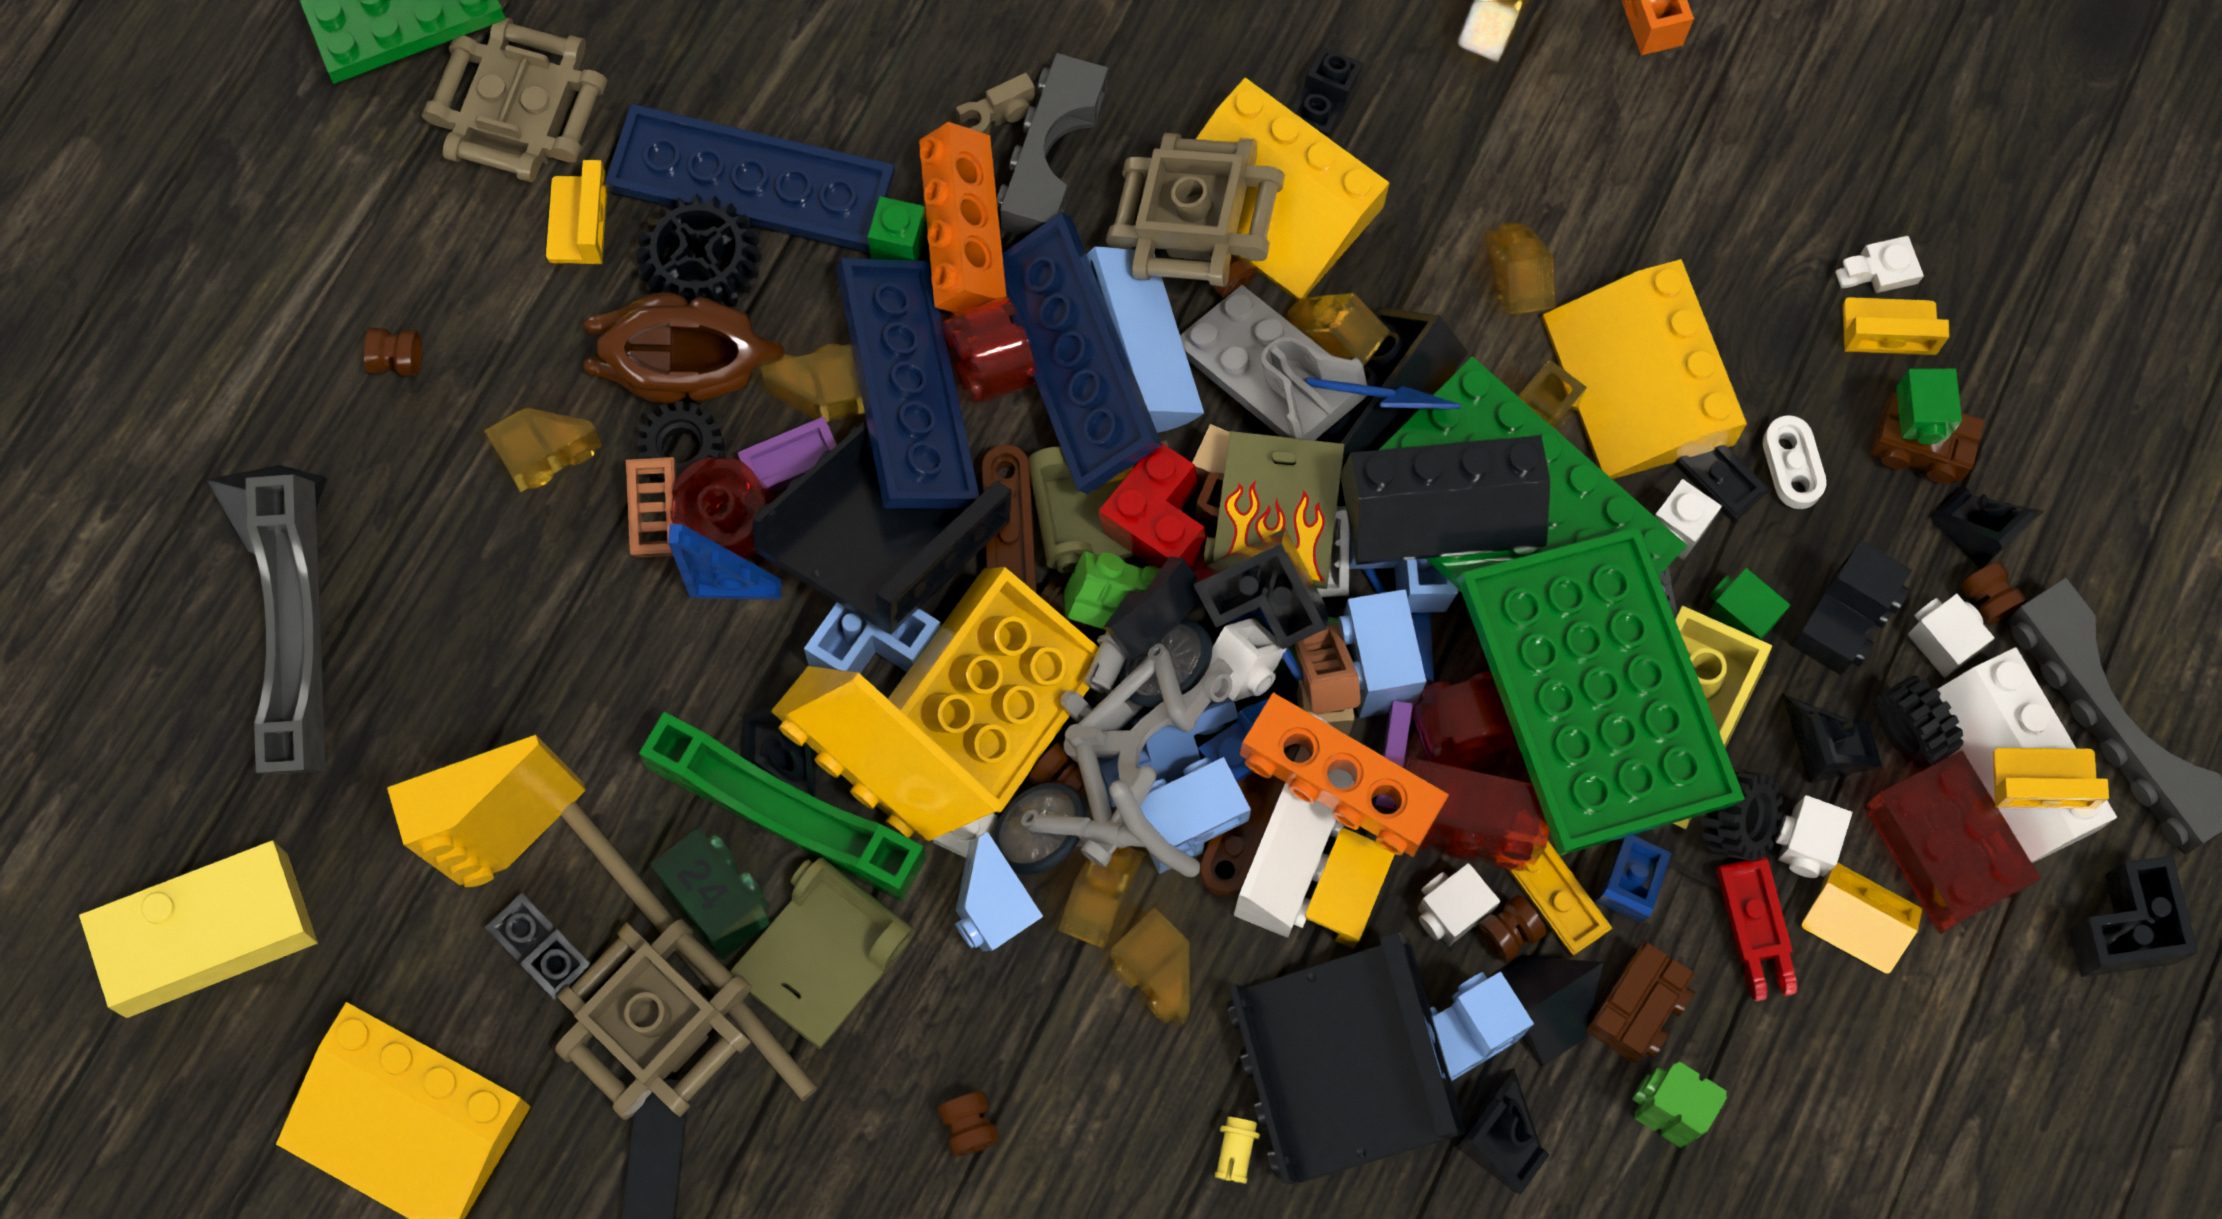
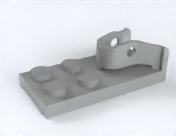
[1180,285,1368,440]

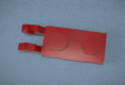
[1716,857,1797,1001]

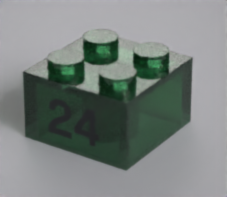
[650,827,770,961]

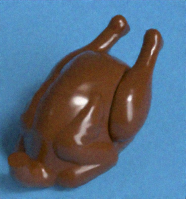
[583,292,785,404]

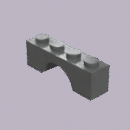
[997,53,1108,237]

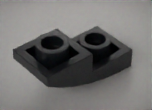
[1291,47,1364,138]
[1104,556,1201,660]
[485,893,591,999]

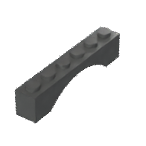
[245,474,326,774]
[2006,578,2222,855]

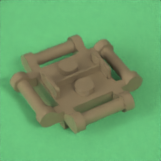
[422,17,608,183]
[1106,133,1285,287]
[555,919,752,1120]

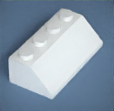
[1937,647,2117,872]
[1233,715,1354,938]

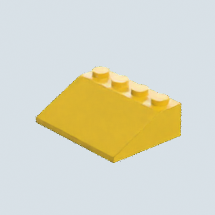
[1196,78,1389,303]
[1542,259,1747,479]
[888,567,1099,813]
[771,666,1002,841]
[387,735,586,887]
[276,1002,531,1219]

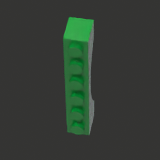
[639,712,926,902]

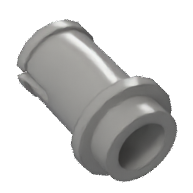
[1083,631,1126,694]

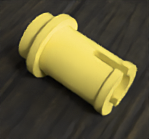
[1215,1117,1260,1184]

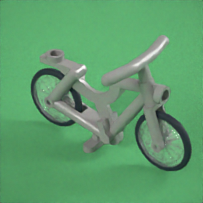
[993,619,1233,877]

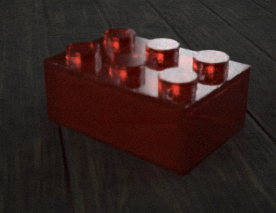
[1864,750,2041,935]
[1394,757,1549,871]

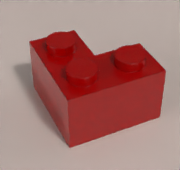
[1099,442,1206,569]

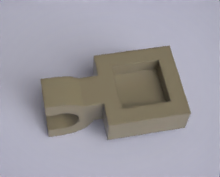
[956,72,1035,134]

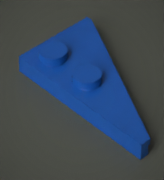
[668,524,782,600]

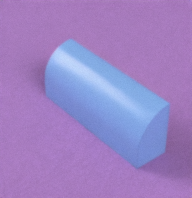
[1086,246,1204,433]

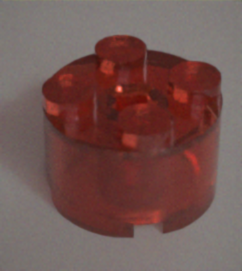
[942,296,1036,403]
[670,457,775,559]
[1412,671,1519,775]

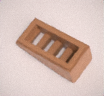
[626,457,680,558]
[1292,624,1361,714]

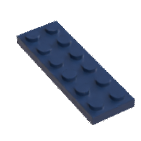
[604,104,895,253]
[1002,212,1162,494]
[836,258,979,509]

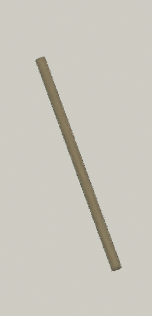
[561,802,817,1101]

